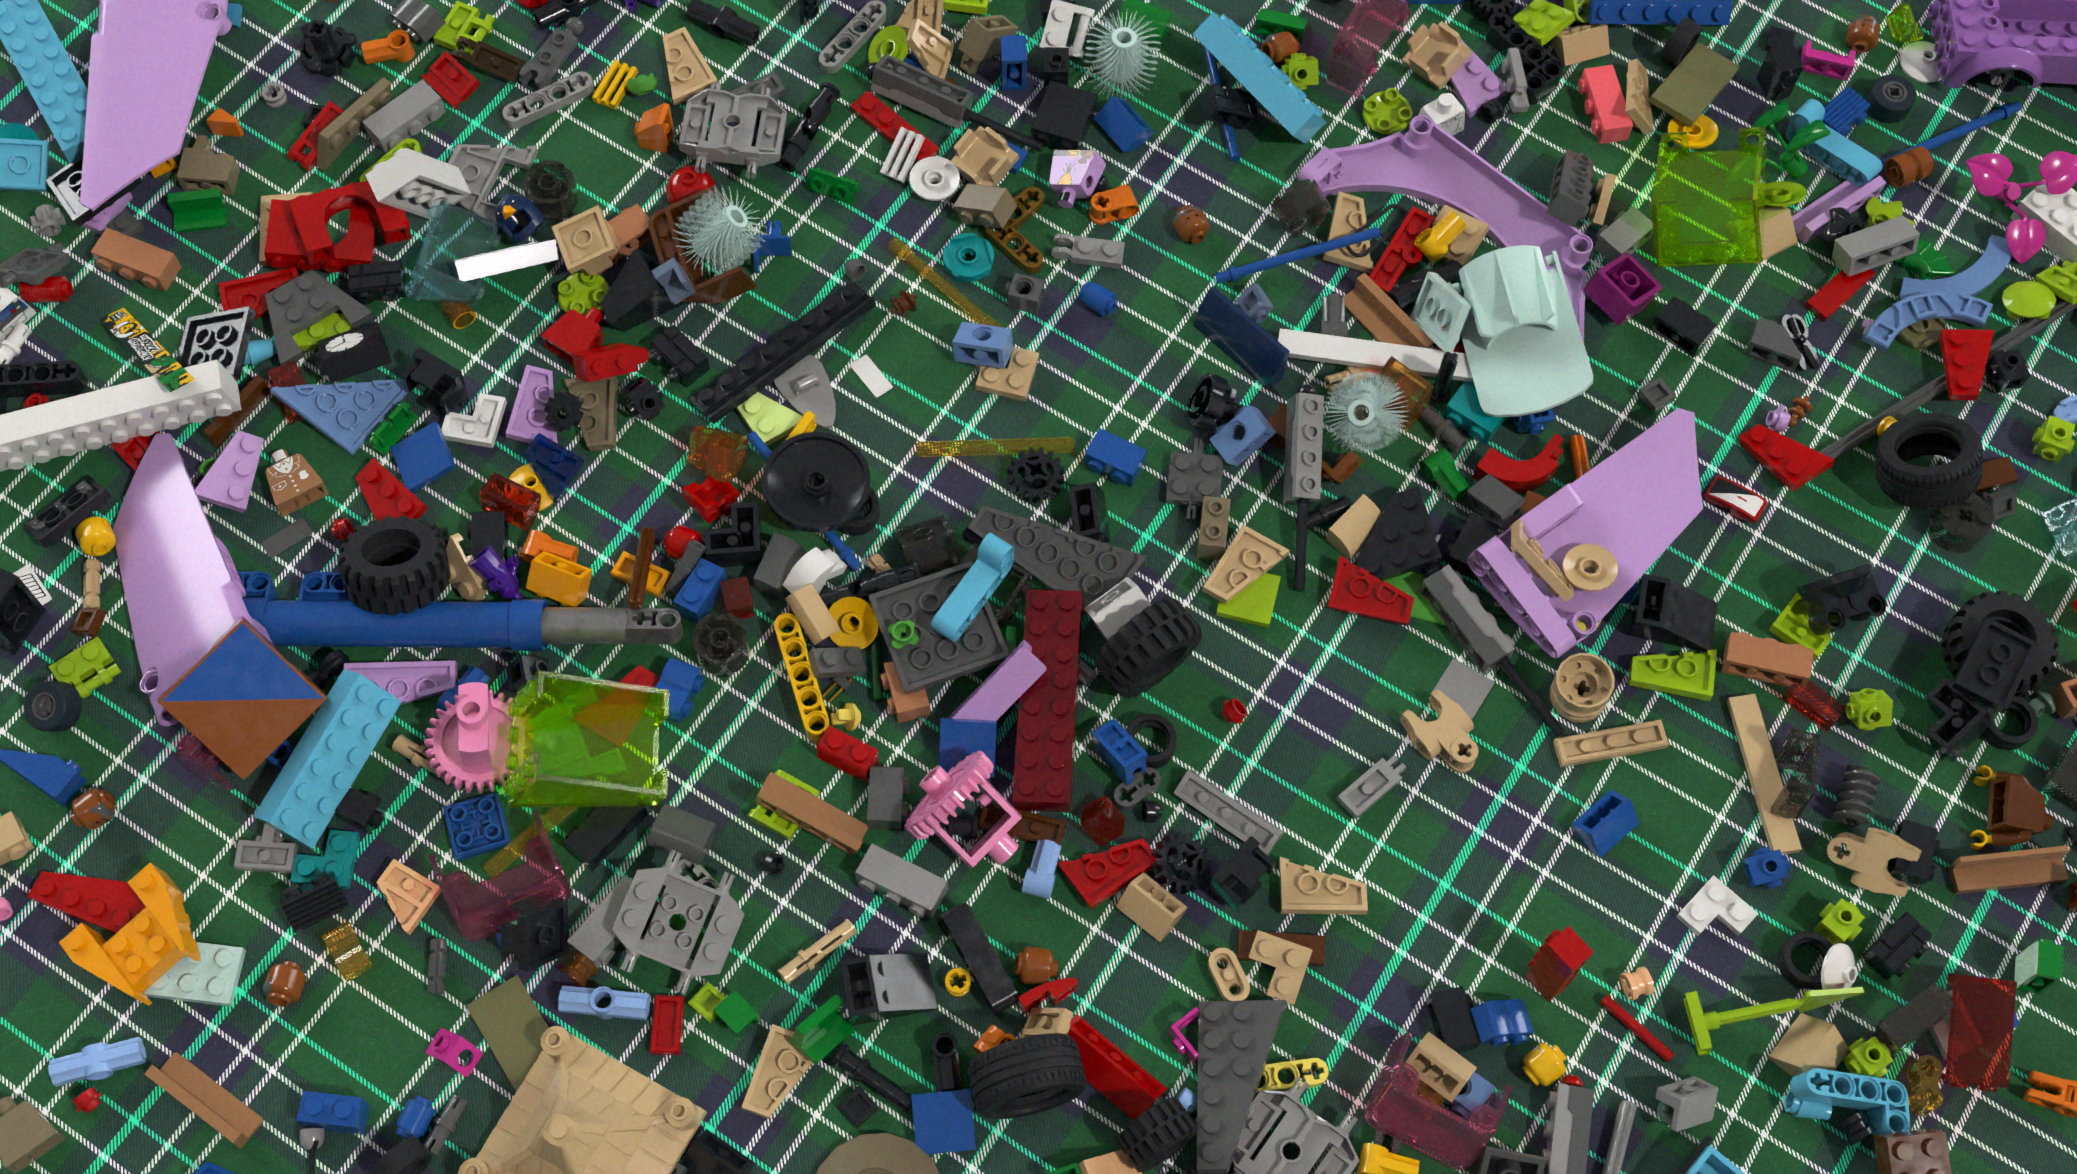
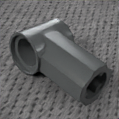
[1319,294,1347,337]

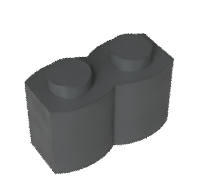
[389,0,446,43]

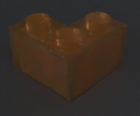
[687,425,749,482]

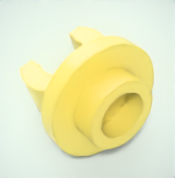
[831,703,861,731]

